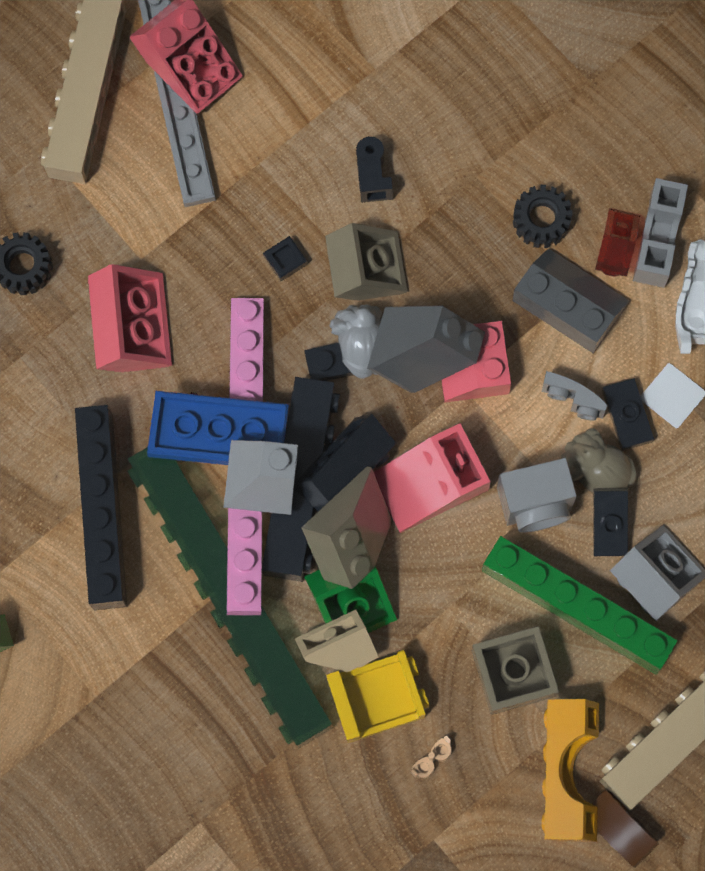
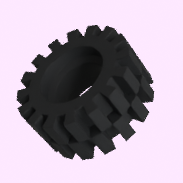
[513,185,572,248]
[0,232,53,295]

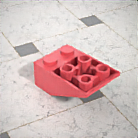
[129,0,243,114]
[374,423,491,533]

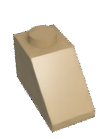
[295,610,379,672]

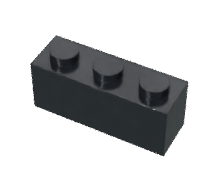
[294,413,396,512]

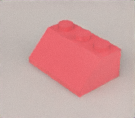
[88,264,172,372]

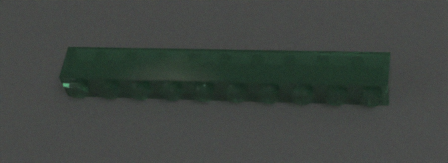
[127,447,333,749]

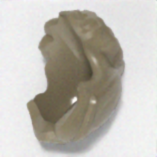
[561,428,637,493]

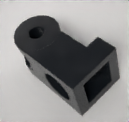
[356,136,393,203]

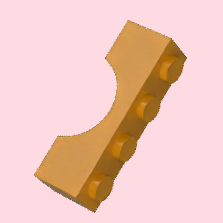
[541,699,599,842]

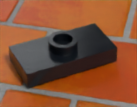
[602,378,654,451]
[593,488,628,557]

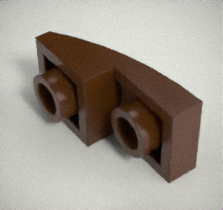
[592,790,660,868]

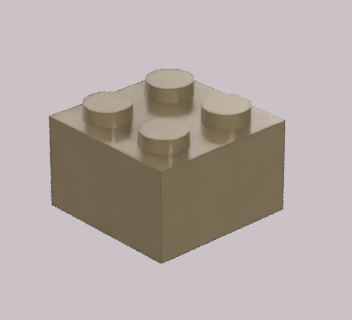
[471,626,559,715]

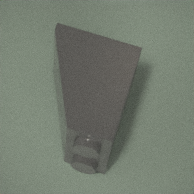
[367,306,485,393]

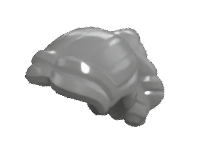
[329,304,382,379]

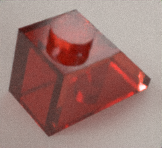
[595,208,641,277]

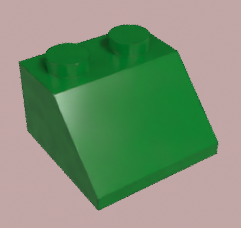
[304,567,397,633]

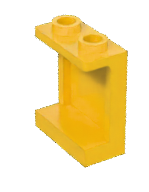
[326,650,430,743]

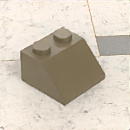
[325,223,407,301]

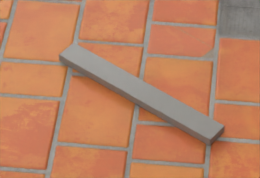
[138,0,216,207]

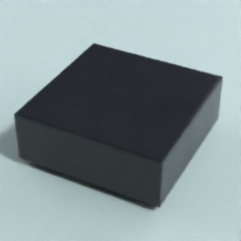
[263,236,308,281]

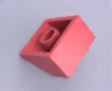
[441,321,511,403]

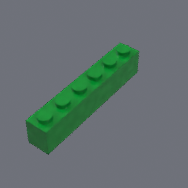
[482,536,678,675]

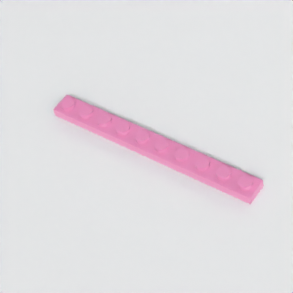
[227,298,264,615]

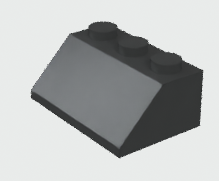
[512,248,630,354]

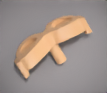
[411,736,452,778]

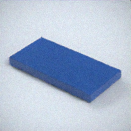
[147,391,288,465]

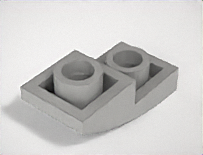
[541,371,607,421]

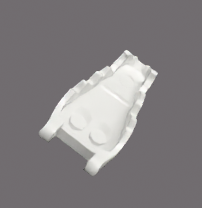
[675,239,705,354]

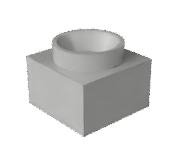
[497,458,576,533]

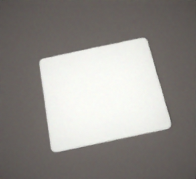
[640,363,705,428]

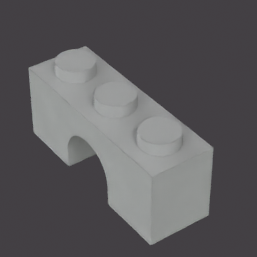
[633,178,688,288]

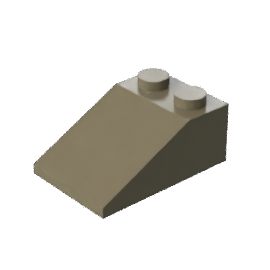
[302,467,392,589]

